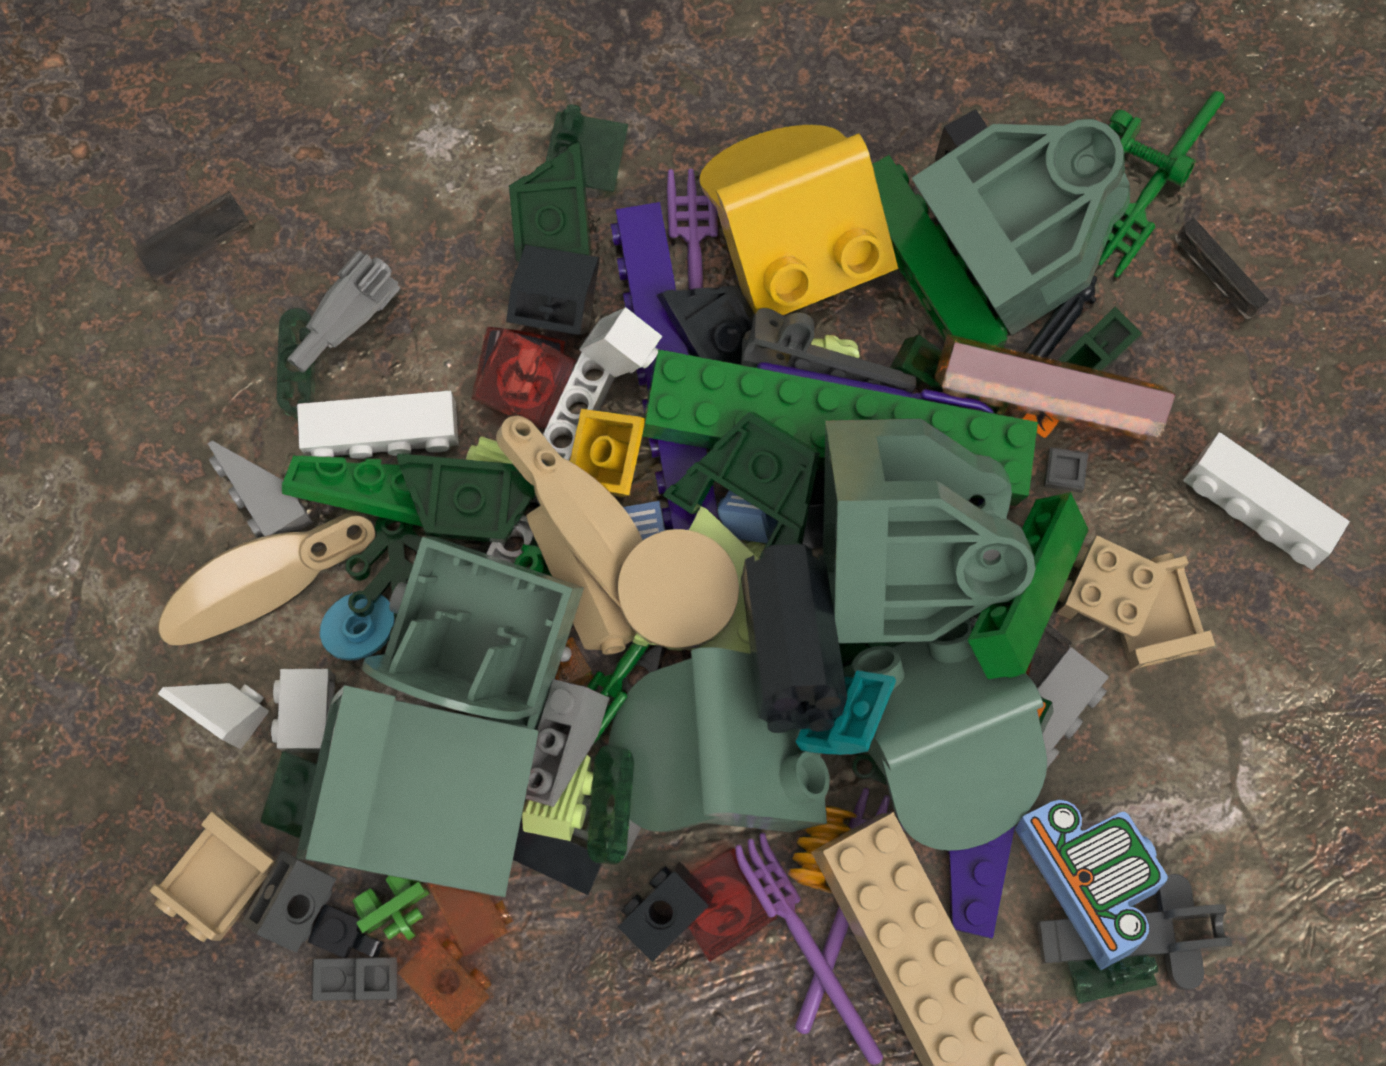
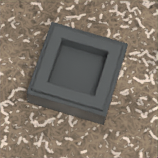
[1044,447,1088,493]

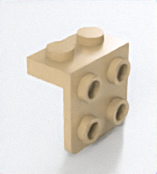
[1057,536,1167,638]

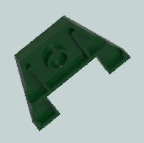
[663,412,820,558]

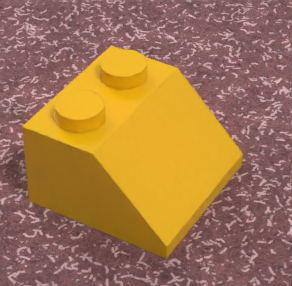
[570,409,646,497]

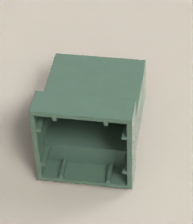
[296,685,539,897]

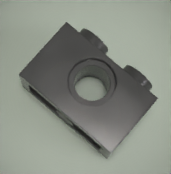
[241,850,336,953]

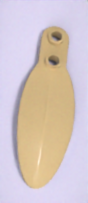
[496,416,643,608]
[158,512,375,645]

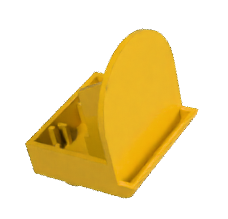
[700,125,898,315]

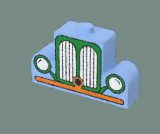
[1015,800,1168,970]

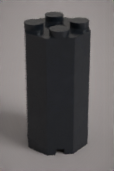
[741,544,847,733]

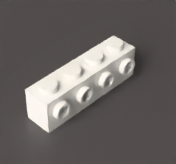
[297,391,459,459]
[1183,432,1350,570]

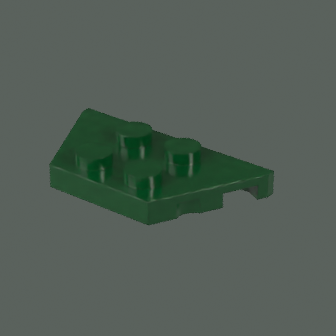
[509,143,592,262]
[397,453,536,543]

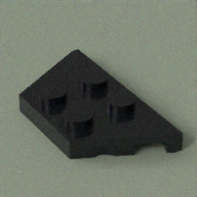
[656,285,755,366]

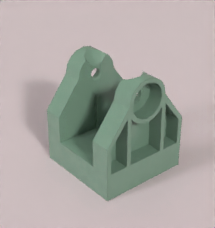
[912,119,1130,336]
[822,419,1036,643]

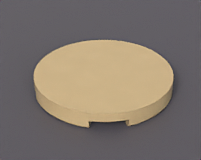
[618,529,739,650]

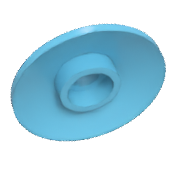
[320,593,395,661]

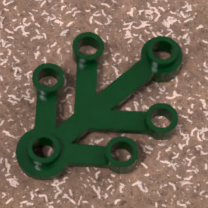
[345,517,422,641]

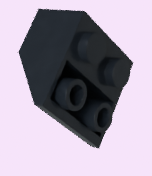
[506,245,600,335]

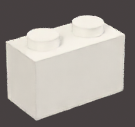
[579,307,662,377]
[271,669,335,753]

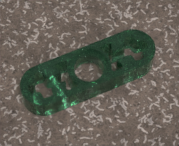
[276,308,315,418]
[587,745,634,865]

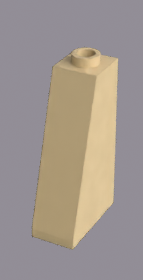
[526,505,636,655]

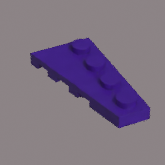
[948,826,1015,939]

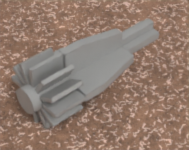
[287,251,401,373]

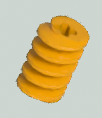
[788,805,857,893]

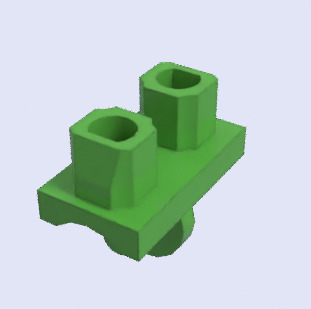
[353,876,431,940]

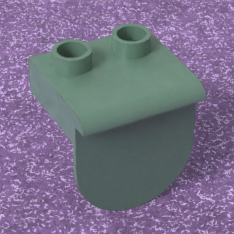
[362,537,584,730]
[843,615,1047,851]
[608,647,830,832]

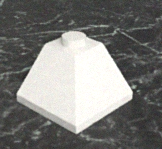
[158,683,269,749]

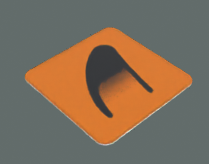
[1023,399,1062,438]

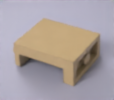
[1119,553,1215,670]
[149,812,276,942]

